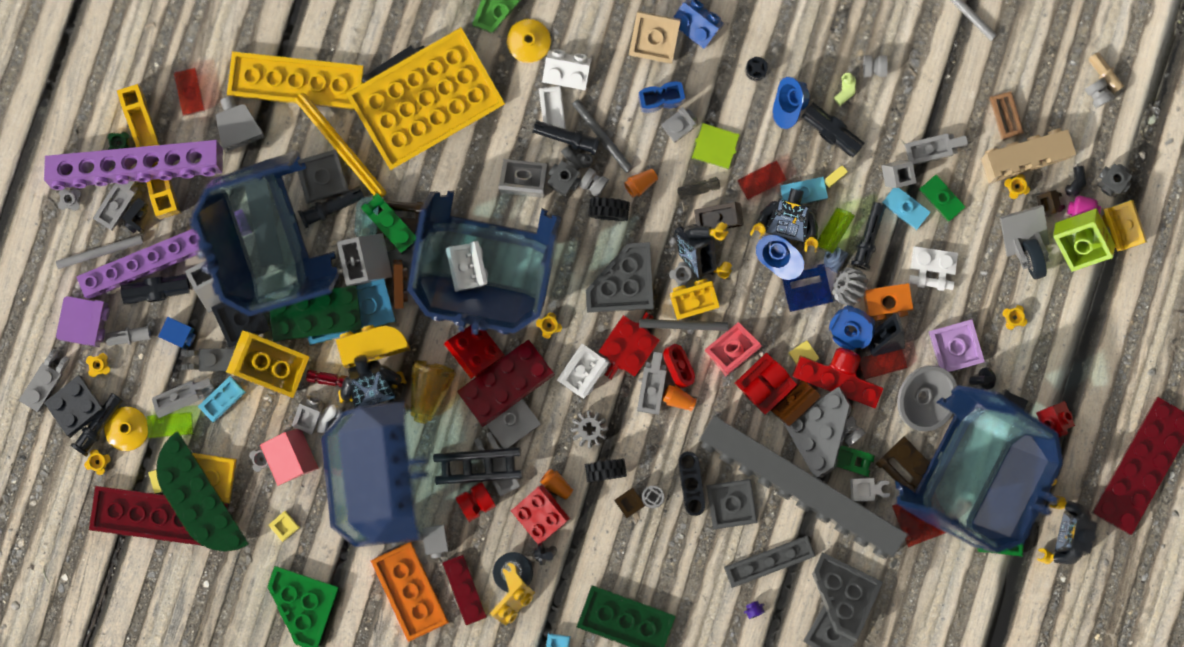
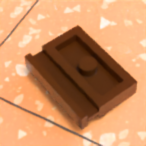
[393,259,408,309]
[771,381,821,427]

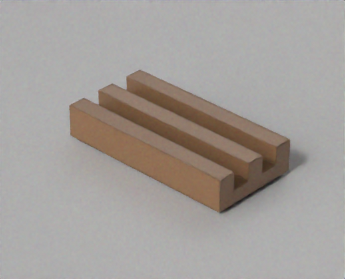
[989,91,1024,140]

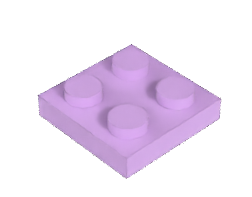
[929,319,985,372]

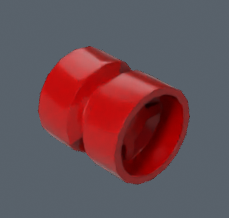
[455,482,496,522]

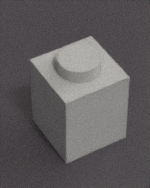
[881,160,916,188]
[422,525,449,559]

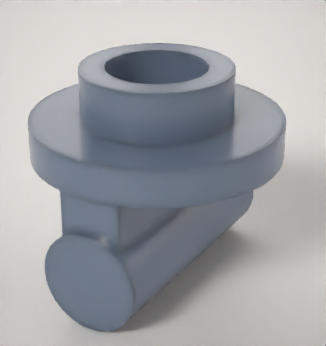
[824,247,849,273]

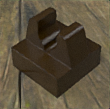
[1036,190,1065,217]
[614,487,645,519]

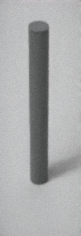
[572,99,633,173]
[639,319,728,331]

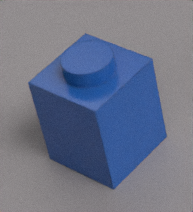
[158,317,196,350]

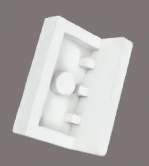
[542,49,592,90]
[446,241,488,292]
[557,344,609,398]

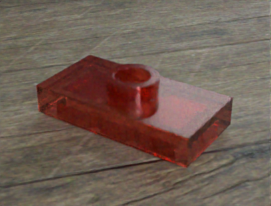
[174,68,205,116]
[737,160,787,201]
[859,349,907,380]

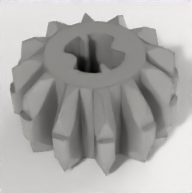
[832,267,868,306]
[570,410,608,449]

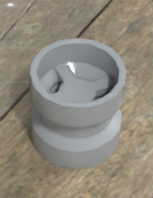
[863,55,887,77]
[1085,78,1115,108]
[579,168,609,197]
[844,416,866,447]
[642,486,664,508]

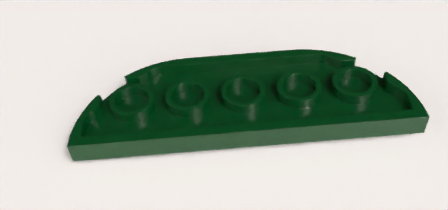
[156,431,250,552]

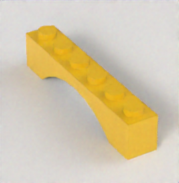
[117,84,181,220]

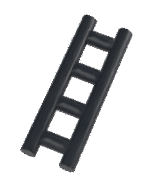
[433,447,523,485]

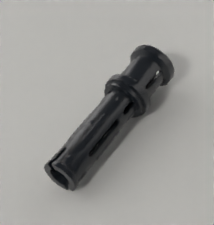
[532,119,600,156]
[298,186,365,229]
[851,202,886,270]
[70,393,123,457]

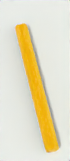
[295,93,387,198]

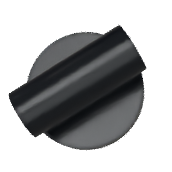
[969,367,996,390]
[534,543,557,565]

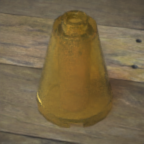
[410,360,456,424]

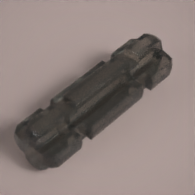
[677,177,720,200]

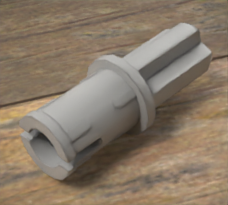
[105,326,151,346]

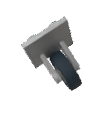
[1000,205,1050,279]

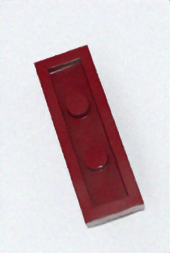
[442,555,487,625]

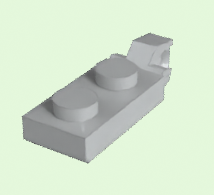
[905,133,968,165]
[93,181,139,231]
[637,352,666,415]
[152,378,215,418]

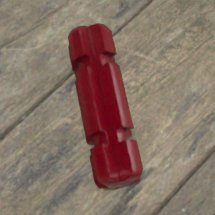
[306,370,347,387]

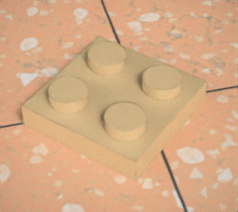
[629,11,681,64]

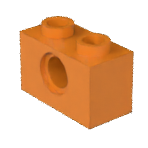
[864,283,913,321]

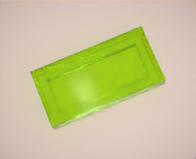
[817,208,855,254]
[147,412,194,438]

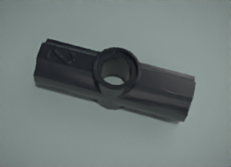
[801,102,865,158]
[120,274,190,305]

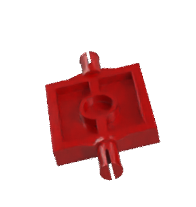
[598,312,660,380]

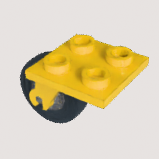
[490,552,536,626]

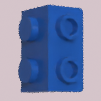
[673,0,724,49]

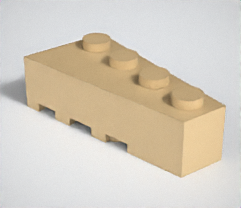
[981,128,1076,184]

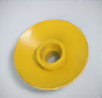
[507,19,551,63]
[104,407,149,451]

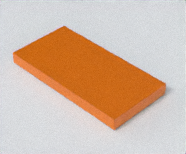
[371,542,449,642]

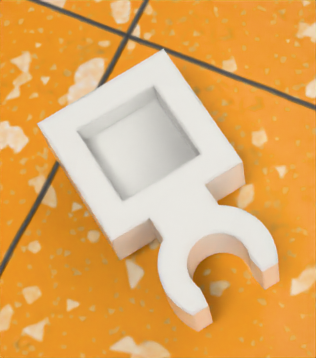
[850,478,890,501]

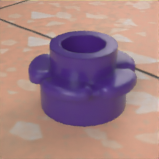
[744,601,765,619]

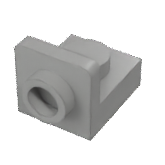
[661,107,696,143]
[292,396,325,435]

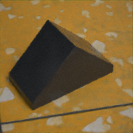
[868,313,905,356]

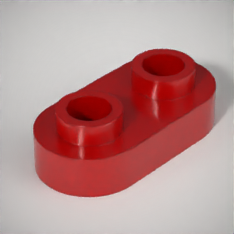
[663,344,695,388]

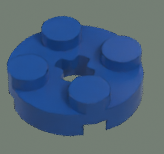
[829,305,875,350]

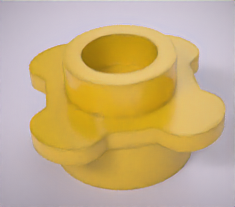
[1004,174,1030,199]
[1002,305,1027,330]
[536,312,562,339]
[86,353,110,378]
[84,449,111,475]

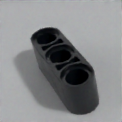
[678,451,705,516]

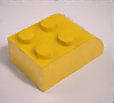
[336,325,411,369]
[226,331,309,398]

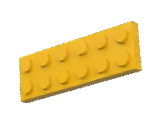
[227,51,364,110]

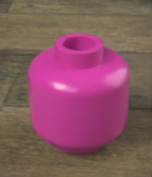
[1067,196,1101,217]

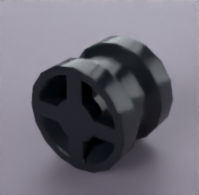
[745,57,768,81]

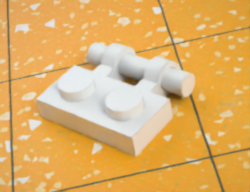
[909,246,958,291]

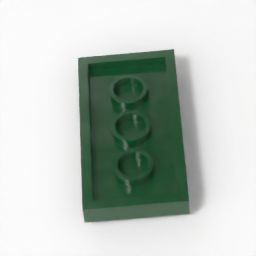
[268,286,362,342]
[576,585,676,647]

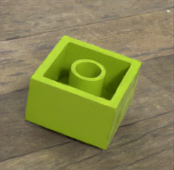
[1053,208,1115,272]

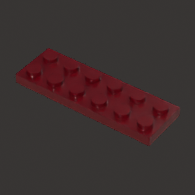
[1091,397,1184,535]
[89,486,229,546]

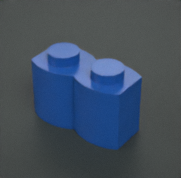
[638,82,685,113]

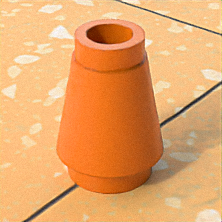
[624,168,658,198]
[662,385,697,411]
[540,468,574,500]

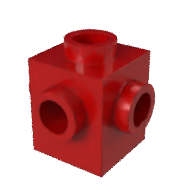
[1036,401,1075,437]

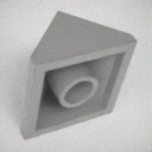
[499,159,547,198]

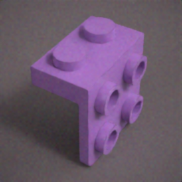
[56,296,110,348]

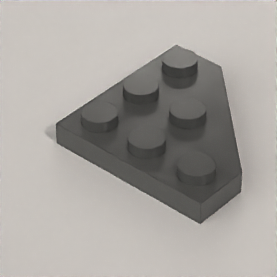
[586,242,654,313]
[784,387,852,480]
[812,552,883,642]

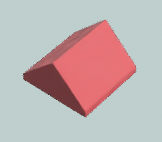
[705,322,762,376]
[260,429,319,486]

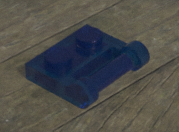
[781,263,833,313]

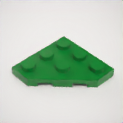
[267,566,339,647]

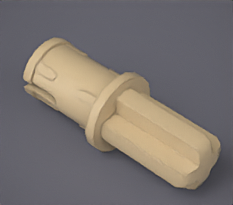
[1089,52,1124,94]

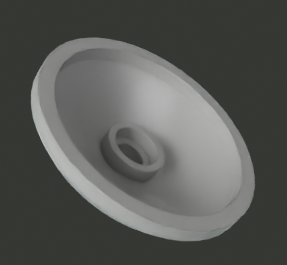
[897,365,957,431]

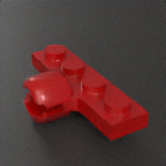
[792,348,884,408]

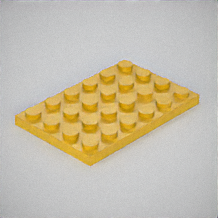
[346,27,505,170]

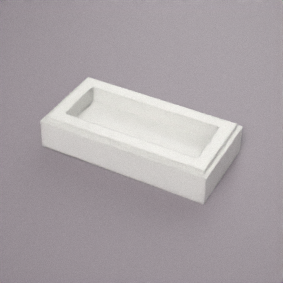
[539,86,566,129]

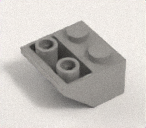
[337,233,393,286]
[185,260,221,313]

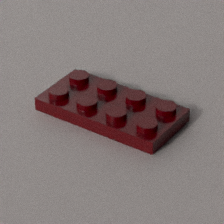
[457,339,555,427]

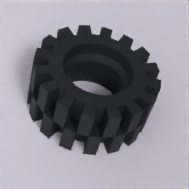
[588,197,630,221]
[584,458,627,482]

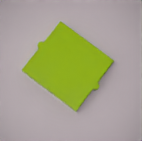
[692,123,740,169]

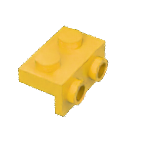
[1102,200,1147,251]
[669,279,720,320]

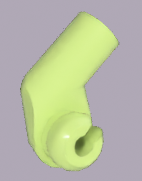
[834,73,856,106]

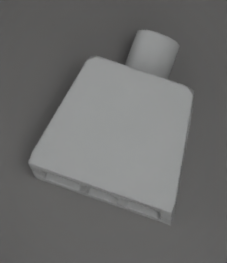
[216,96,264,152]

